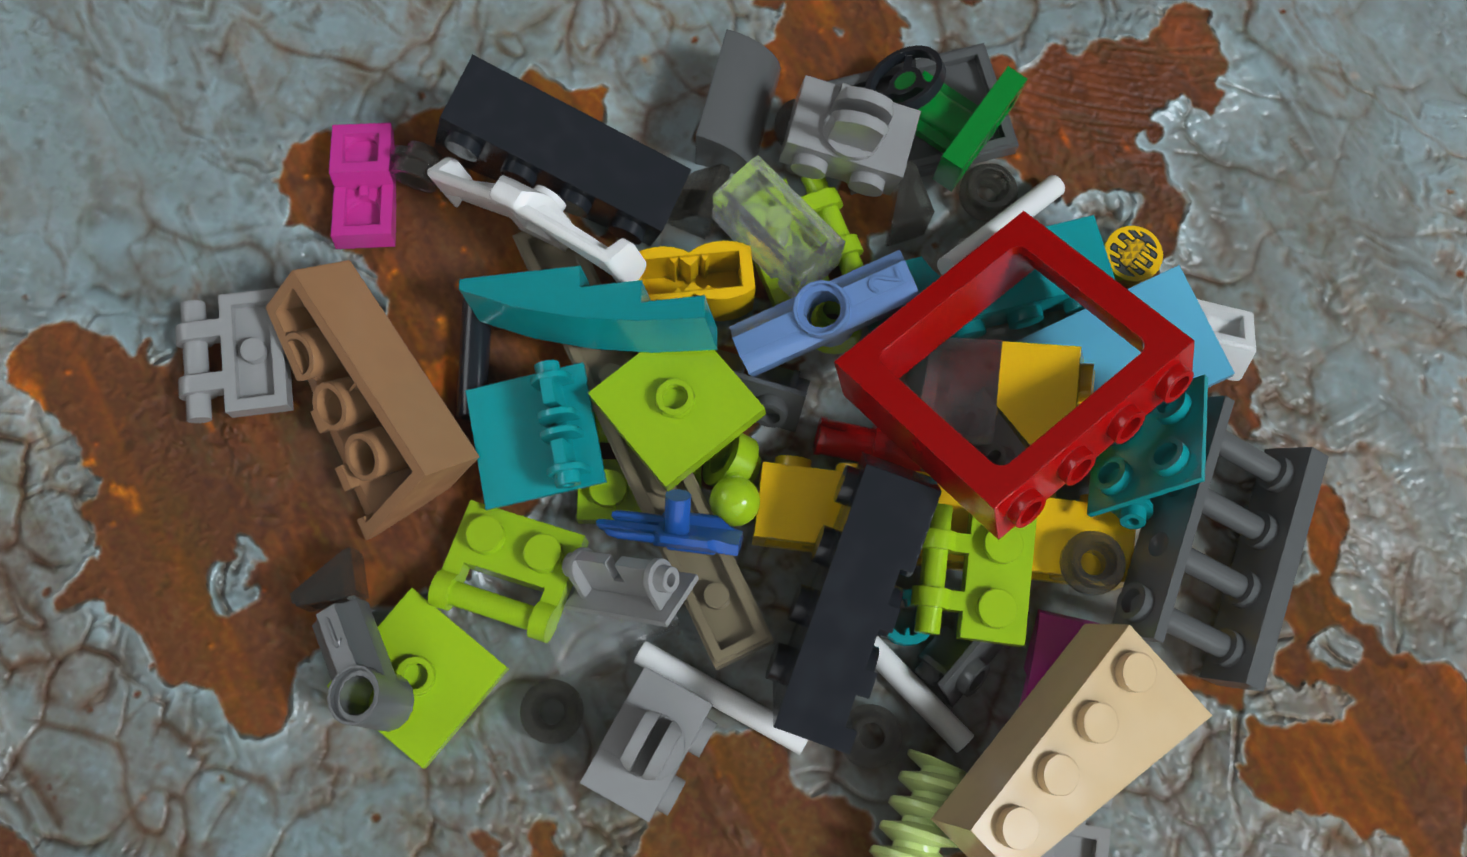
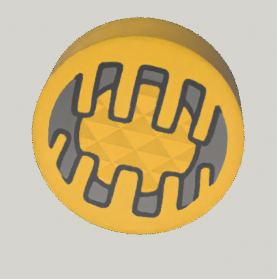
[1104,226,1163,288]

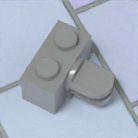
[778,75,921,197]
[580,667,718,822]

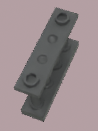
[1112,395,1329,692]

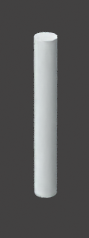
[937,175,1065,275]
[874,635,974,753]
[634,641,808,755]

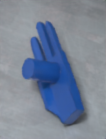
[596,489,743,556]

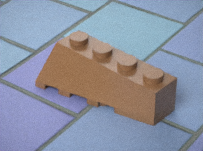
[265,260,480,540]

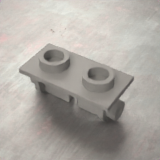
[562,547,699,627]

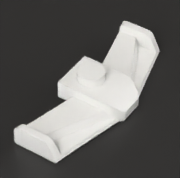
[427,157,646,283]

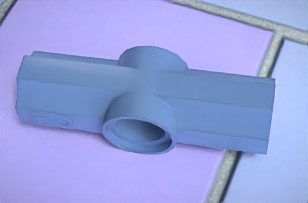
[729,250,920,377]

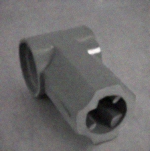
[312,598,414,732]

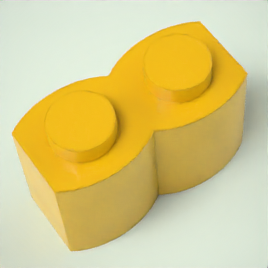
[639,241,755,321]

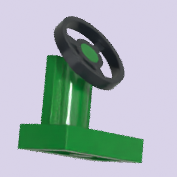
[865,45,1028,192]

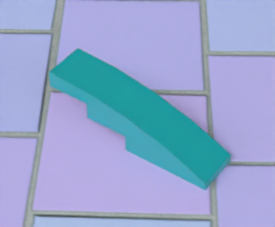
[459,265,717,353]

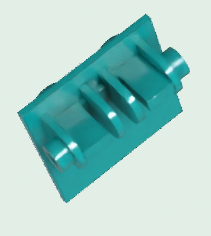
[465,360,607,510]
[1087,374,1208,529]

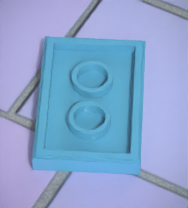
[1015,265,1235,393]

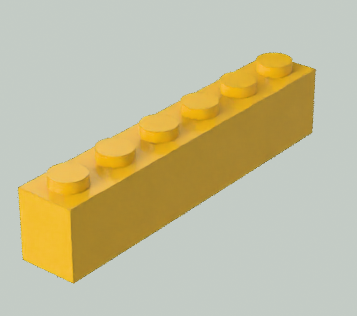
[752,455,1136,590]

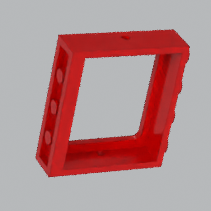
[834,211,1195,540]

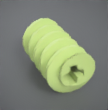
[869,749,967,857]

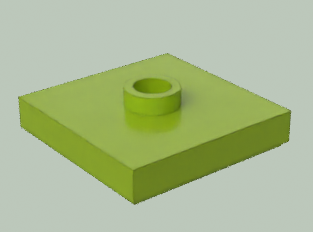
[588,350,766,491]
[327,588,509,769]

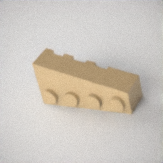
[931,624,1213,857]

